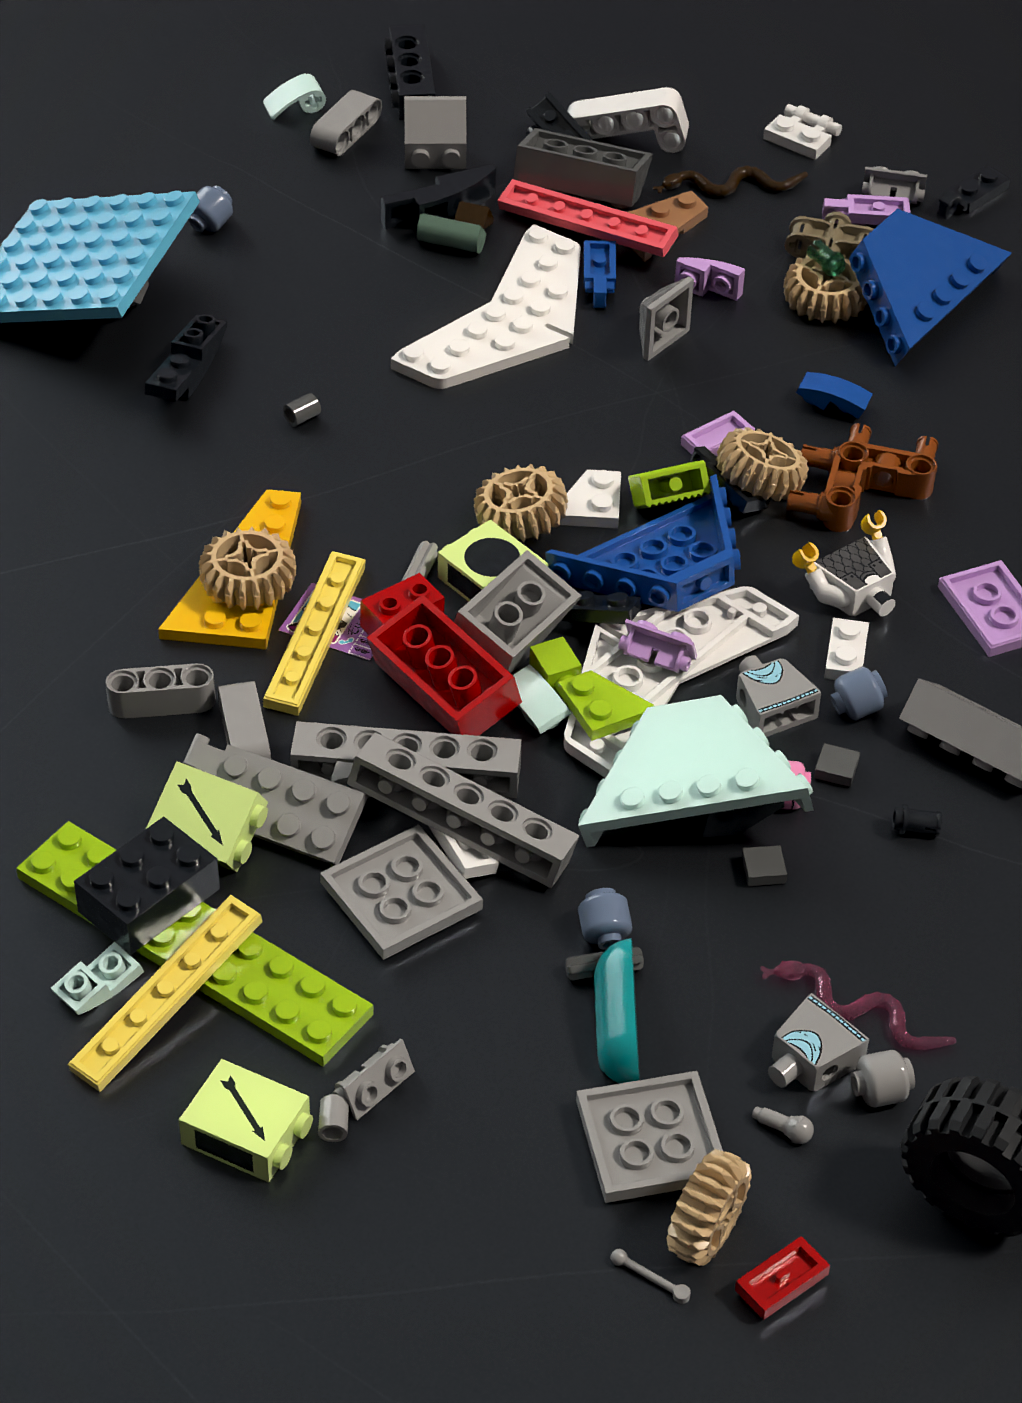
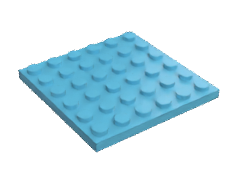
[0,190,200,323]

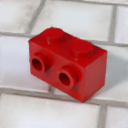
[360,573,445,635]

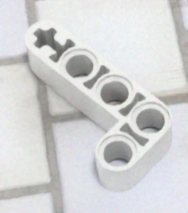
[567,88,689,153]

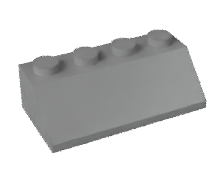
[899,678,1022,788]

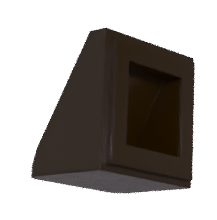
[454,201,494,229]

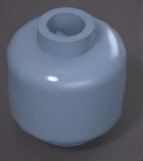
[188,186,233,233]
[830,666,888,721]
[578,888,633,950]

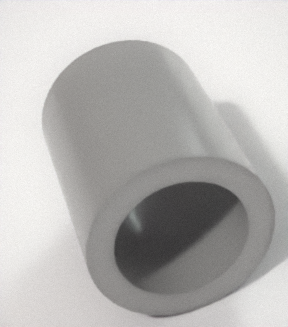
[318,1094,349,1142]

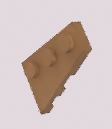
[628,190,708,262]

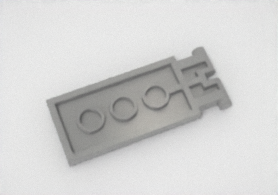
[183,733,368,866]

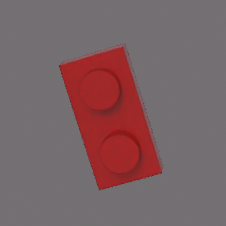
[735,1236,830,1320]

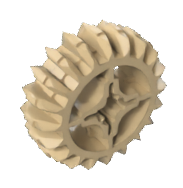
[783,251,867,324]
[716,427,809,501]
[474,464,568,543]
[199,526,296,611]
[667,1149,752,1266]

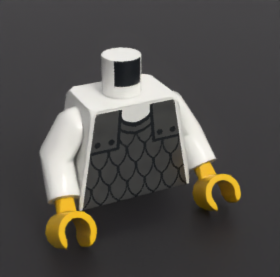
[792,510,896,616]

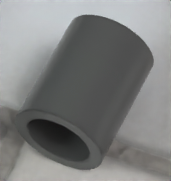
[283,393,321,427]

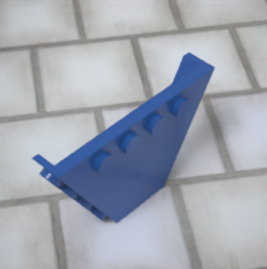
[849,209,1012,367]
[545,474,741,612]

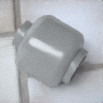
[850,1050,915,1108]

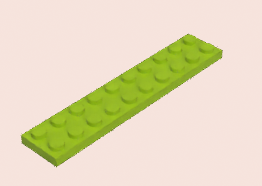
[16,821,374,1067]

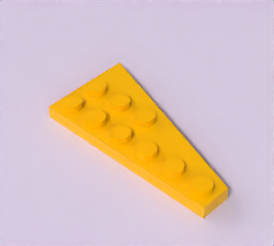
[158,489,301,649]

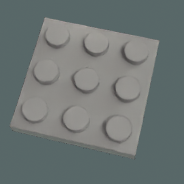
[320,825,483,960]
[576,1071,723,1203]

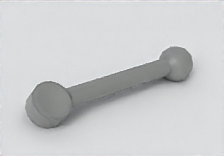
[610,1249,691,1304]

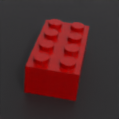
[366,595,522,736]

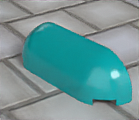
[594,938,640,1084]

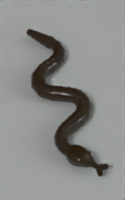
[653,165,808,197]

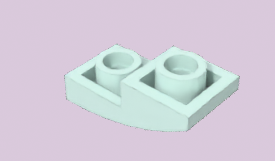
[513,664,571,734]
[51,942,144,1015]

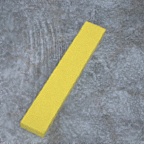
[263,551,366,716]
[68,895,262,1092]

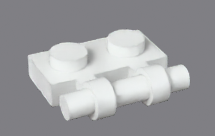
[763,104,842,160]

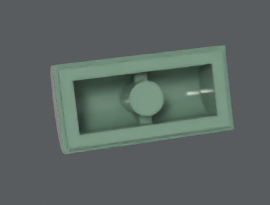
[417,213,487,254]

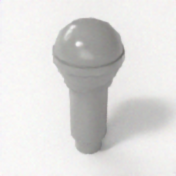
[752,1106,814,1144]

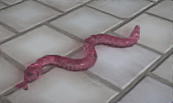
[760,960,956,1051]

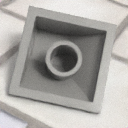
[639,277,694,361]

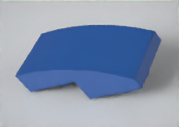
[795,372,872,419]

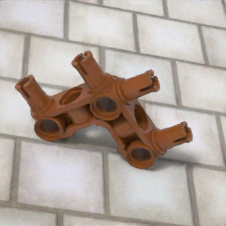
[786,423,939,532]

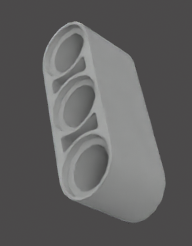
[310,90,382,156]
[105,663,216,719]
[217,681,271,759]

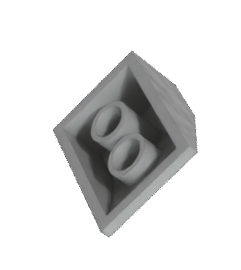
[454,550,581,673]

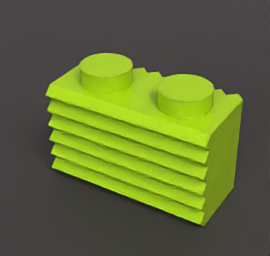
[628,460,711,509]

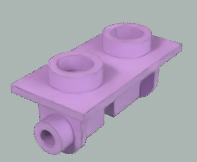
[618,619,697,673]

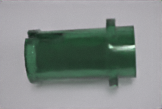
[807,240,846,276]

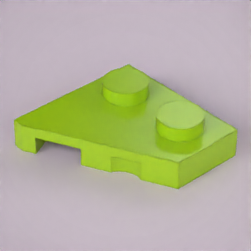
[558,670,654,741]

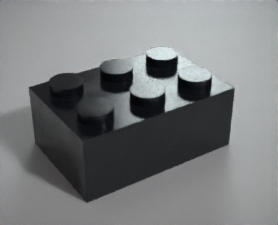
[74,816,220,955]

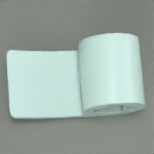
[263,73,326,120]

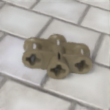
[784,212,874,260]

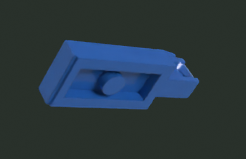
[583,240,616,308]

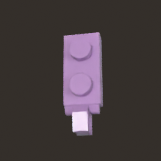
[822,194,910,225]

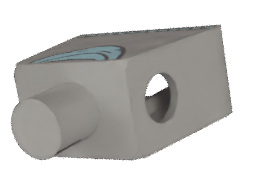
[736,655,821,737]
[768,993,869,1091]

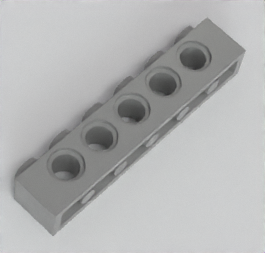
[290,721,522,798]
[347,732,580,888]

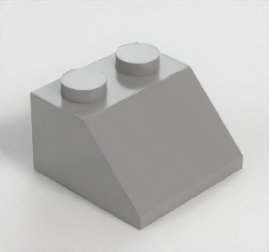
[404,96,467,169]

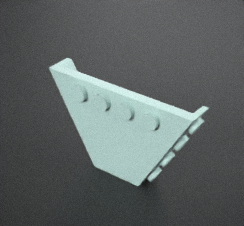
[578,695,814,847]

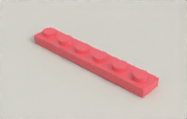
[497,179,679,257]

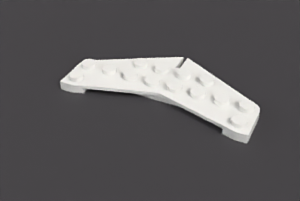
[391,224,581,389]
[564,586,799,778]

